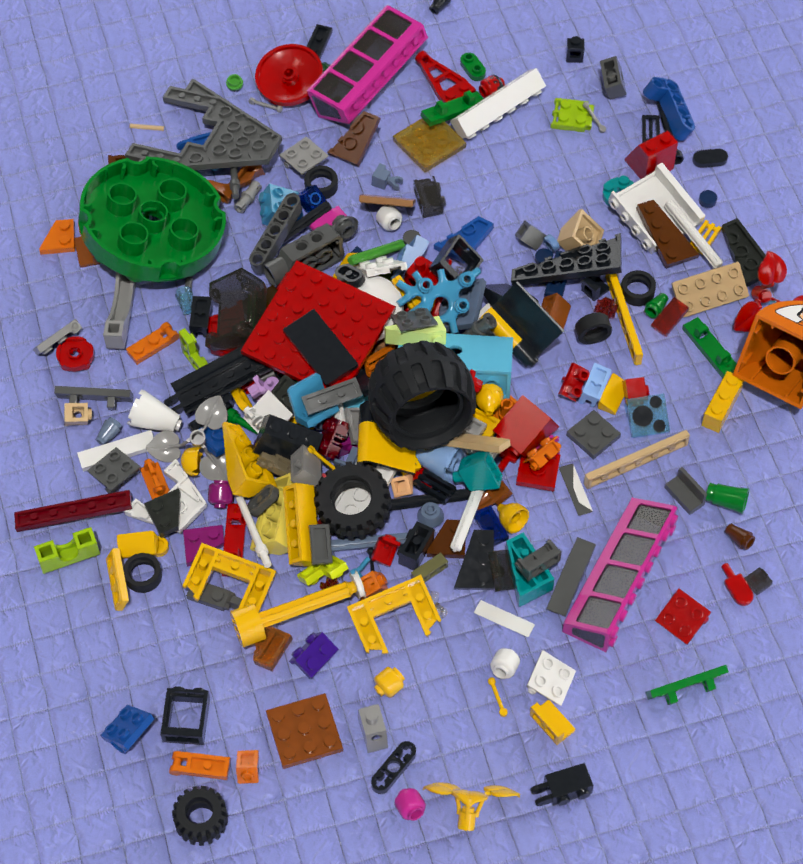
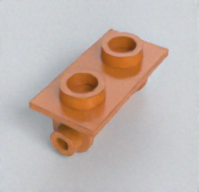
[523,436,561,471]
[140,459,170,500]

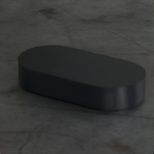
[693,149,728,168]

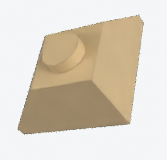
[557,209,604,251]

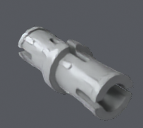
[234,180,262,213]

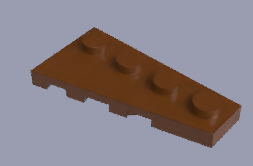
[636,199,700,268]

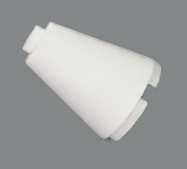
[127,389,183,432]

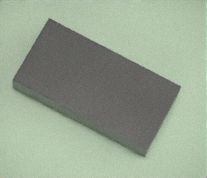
[308,524,332,566]

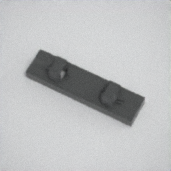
[54,386,133,410]

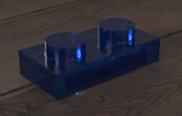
[474,505,509,546]

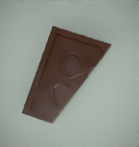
[327,111,381,166]

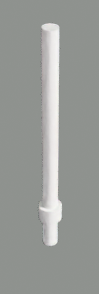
[234,495,272,568]

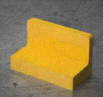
[530,700,575,745]

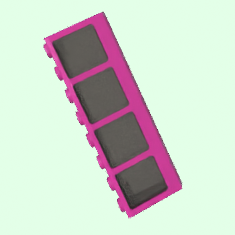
[307,5,428,124]
[562,497,679,652]

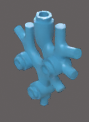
[395,267,482,334]

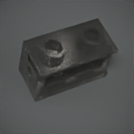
[413,176,446,218]

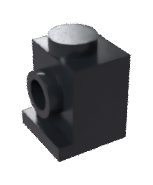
[566,36,584,63]

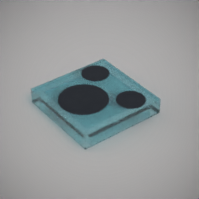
[626,394,670,437]

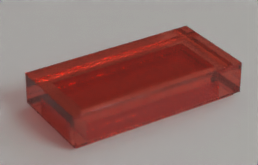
[651,297,689,337]

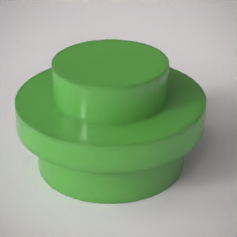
[226,74,243,90]

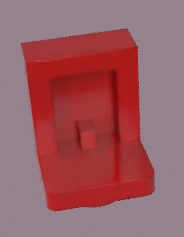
[371,534,401,567]

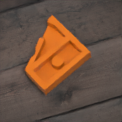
[39,219,75,255]

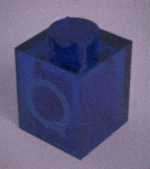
[298,185,327,213]

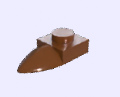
[477,481,513,510]

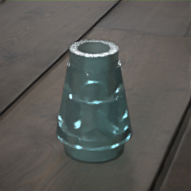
[175,286,193,315]

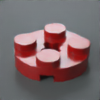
[56,336,94,372]

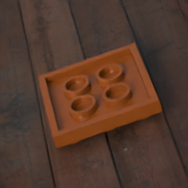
[266,693,343,769]

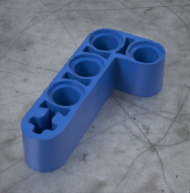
[643,77,695,141]

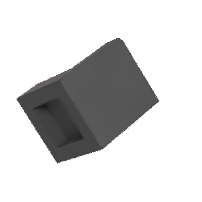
[515,220,547,250]

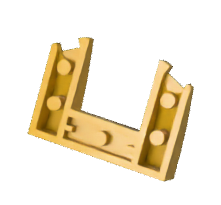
[183,543,276,613]
[347,575,441,654]

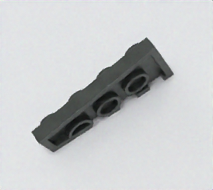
[721,218,766,286]

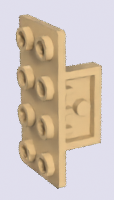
[671,262,749,318]

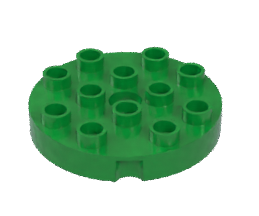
[78,156,226,282]

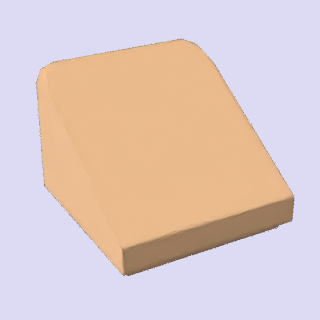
[391,474,413,498]

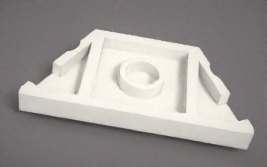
[355,256,407,277]

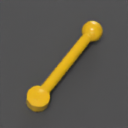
[307,445,335,471]
[488,677,508,717]

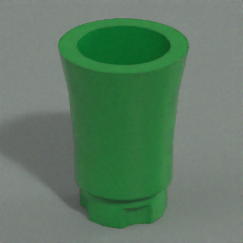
[706,483,750,515]

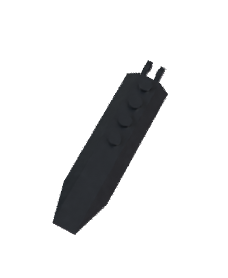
[164,345,273,415]

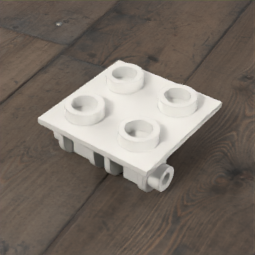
[243,390,293,433]
[527,650,576,706]

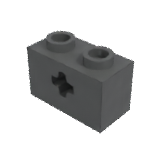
[600,56,627,100]

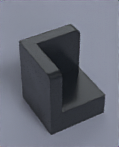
[581,275,609,301]

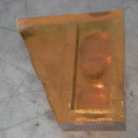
[253,626,293,671]

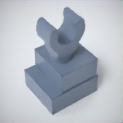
[371,163,403,191]

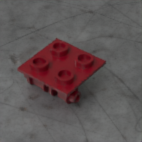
[318,416,349,459]

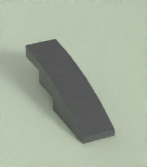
[547,537,596,617]

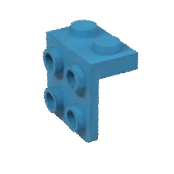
[259,184,303,225]
[287,373,340,429]

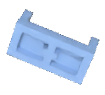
[578,363,612,407]

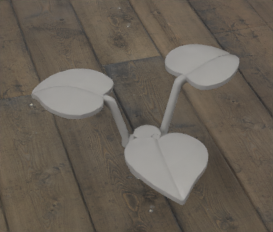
[146,395,228,481]

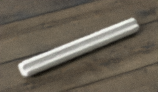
[665,200,723,269]
[450,490,484,552]

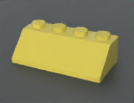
[250,473,294,555]

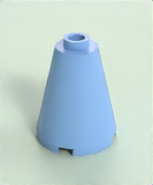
[416,445,466,484]

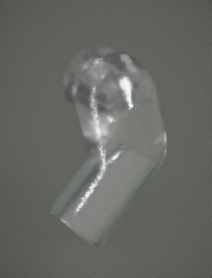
[429,591,447,619]

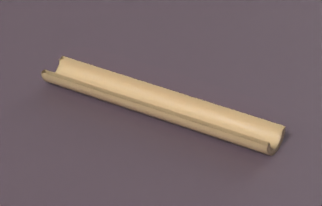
[130,124,165,131]

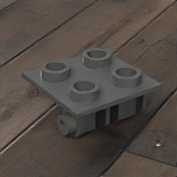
[391,308,438,332]
[87,447,141,494]

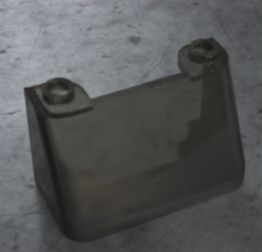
[205,268,267,351]

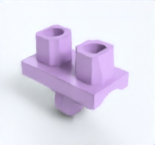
[247,375,279,402]

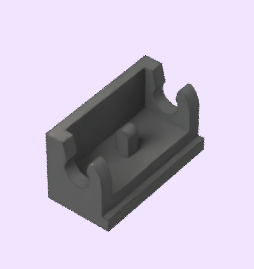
[515,539,562,581]

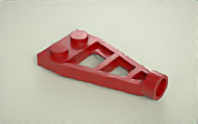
[415,51,476,103]

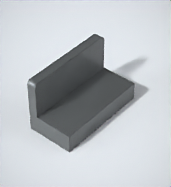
[664,467,707,515]

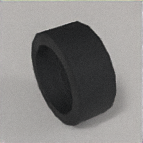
[304,165,338,200]
[621,270,656,306]
[575,312,612,345]
[123,553,162,593]

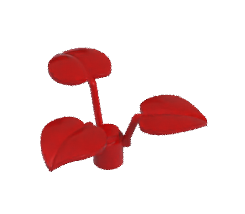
[733,251,803,332]

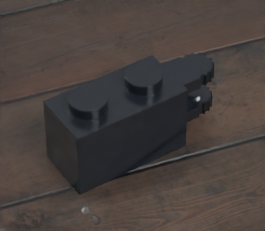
[530,763,594,806]

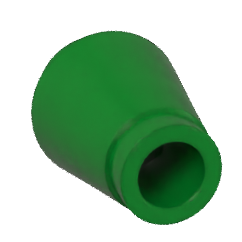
[645,293,669,318]

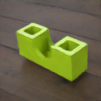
[34,527,100,574]

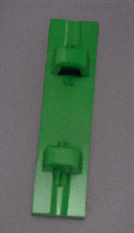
[420,90,484,127]
[682,317,737,378]
[645,665,729,705]

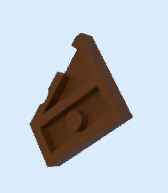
[427,519,466,559]

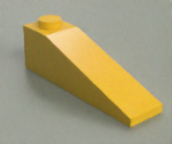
[222,422,277,498]

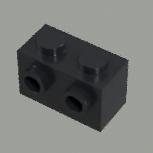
[397,521,435,570]

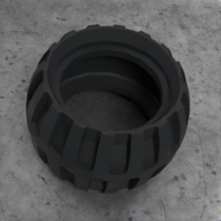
[368,341,476,451]

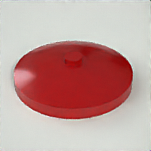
[255,44,324,106]

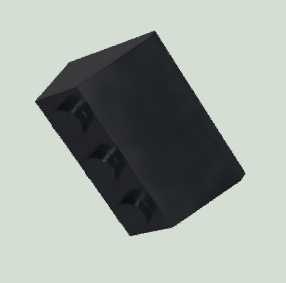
[252,414,323,460]

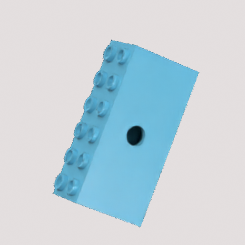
[398,333,513,399]

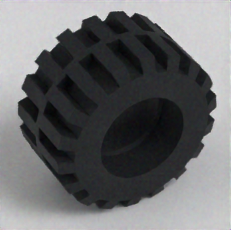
[172,786,228,846]

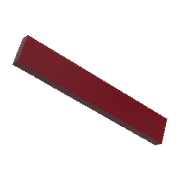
[14,490,133,532]

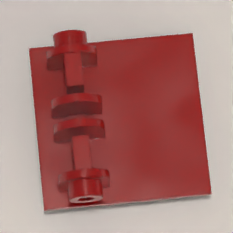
[655,588,711,645]

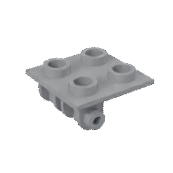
[279,137,329,175]

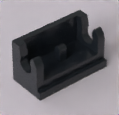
[189,296,212,338]

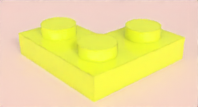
[297,555,349,586]

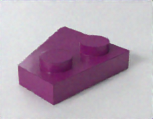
[183,525,224,567]

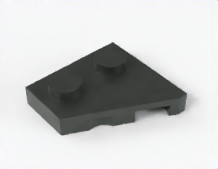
[144,488,181,537]

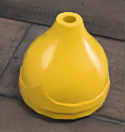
[476,384,504,416]
[497,503,529,534]

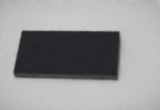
[283,309,359,387]

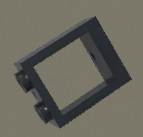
[429,234,484,291]
[160,686,210,745]

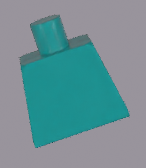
[452,451,503,491]

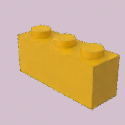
[701,371,744,433]

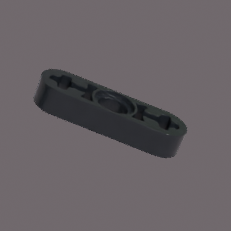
[371,741,416,794]

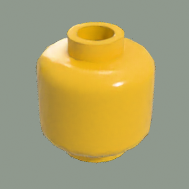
[374,667,405,698]

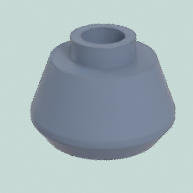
[417,502,444,528]

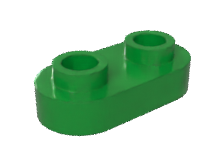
[460,53,486,81]

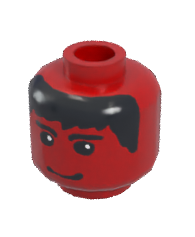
[479,75,505,98]

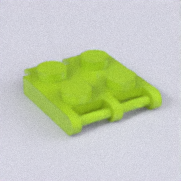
[550,98,594,132]

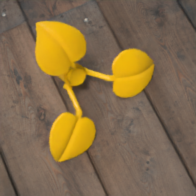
[423,782,520,831]

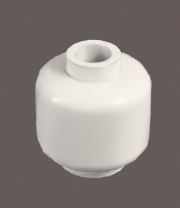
[376,205,402,231]
[490,648,520,679]

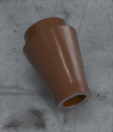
[725,523,755,550]

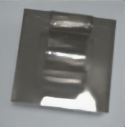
[745,567,773,595]

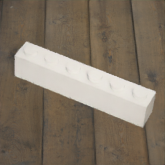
[450,68,546,139]

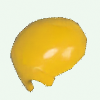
[181,447,203,476]

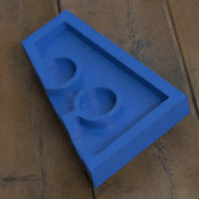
[434,216,494,264]

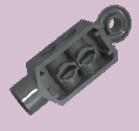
[262,215,359,287]

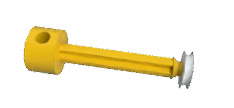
[230,570,366,647]

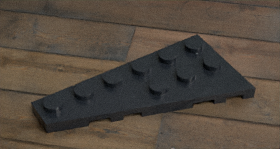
[511,233,622,286]

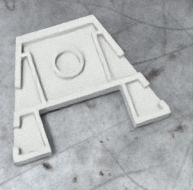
[124,459,207,533]

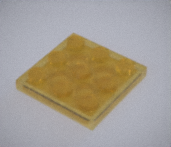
[393,118,466,172]

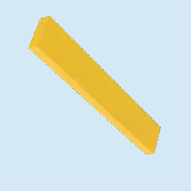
[605,274,643,365]

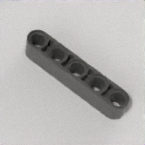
[249,193,302,274]

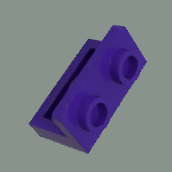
[289,632,339,678]

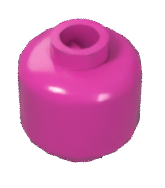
[394,788,426,821]

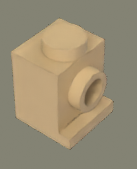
[64,403,92,426]

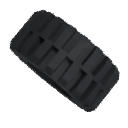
[314,461,392,541]

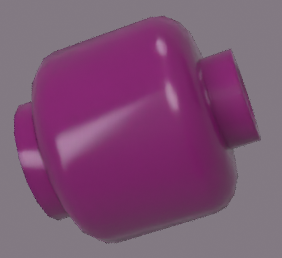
[208,480,233,509]

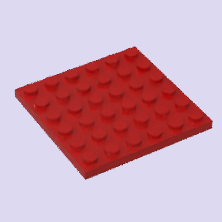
[241,260,396,388]

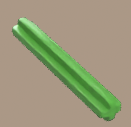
[347,239,406,266]

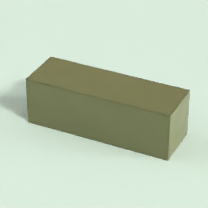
[411,552,448,582]

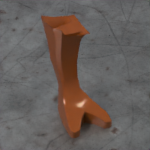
[208,165,265,204]

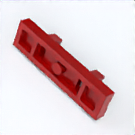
[221,503,246,577]

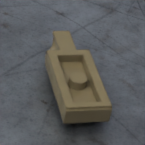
[256,452,291,476]

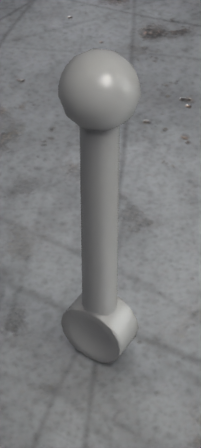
[248,97,283,112]
[583,102,606,133]

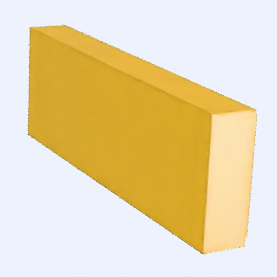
[106,548,129,611]

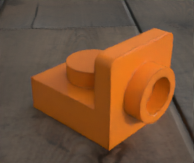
[360,571,388,600]
[236,750,259,784]

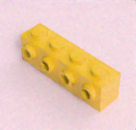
[283,483,317,567]

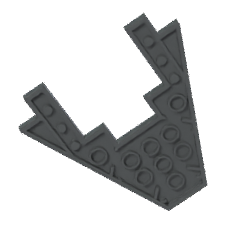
[125,79,282,170]

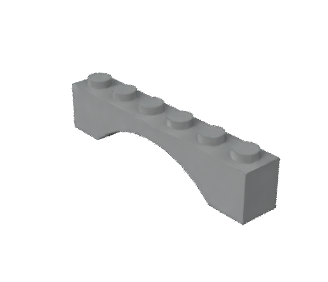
[103,272,136,349]

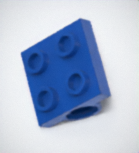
[100,705,155,754]

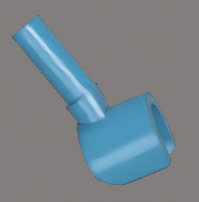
[350,557,371,578]

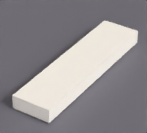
[77,430,154,472]

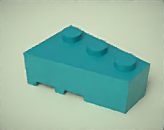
[505,532,555,607]

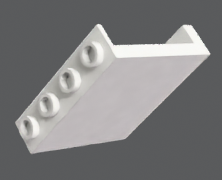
[608,163,706,254]

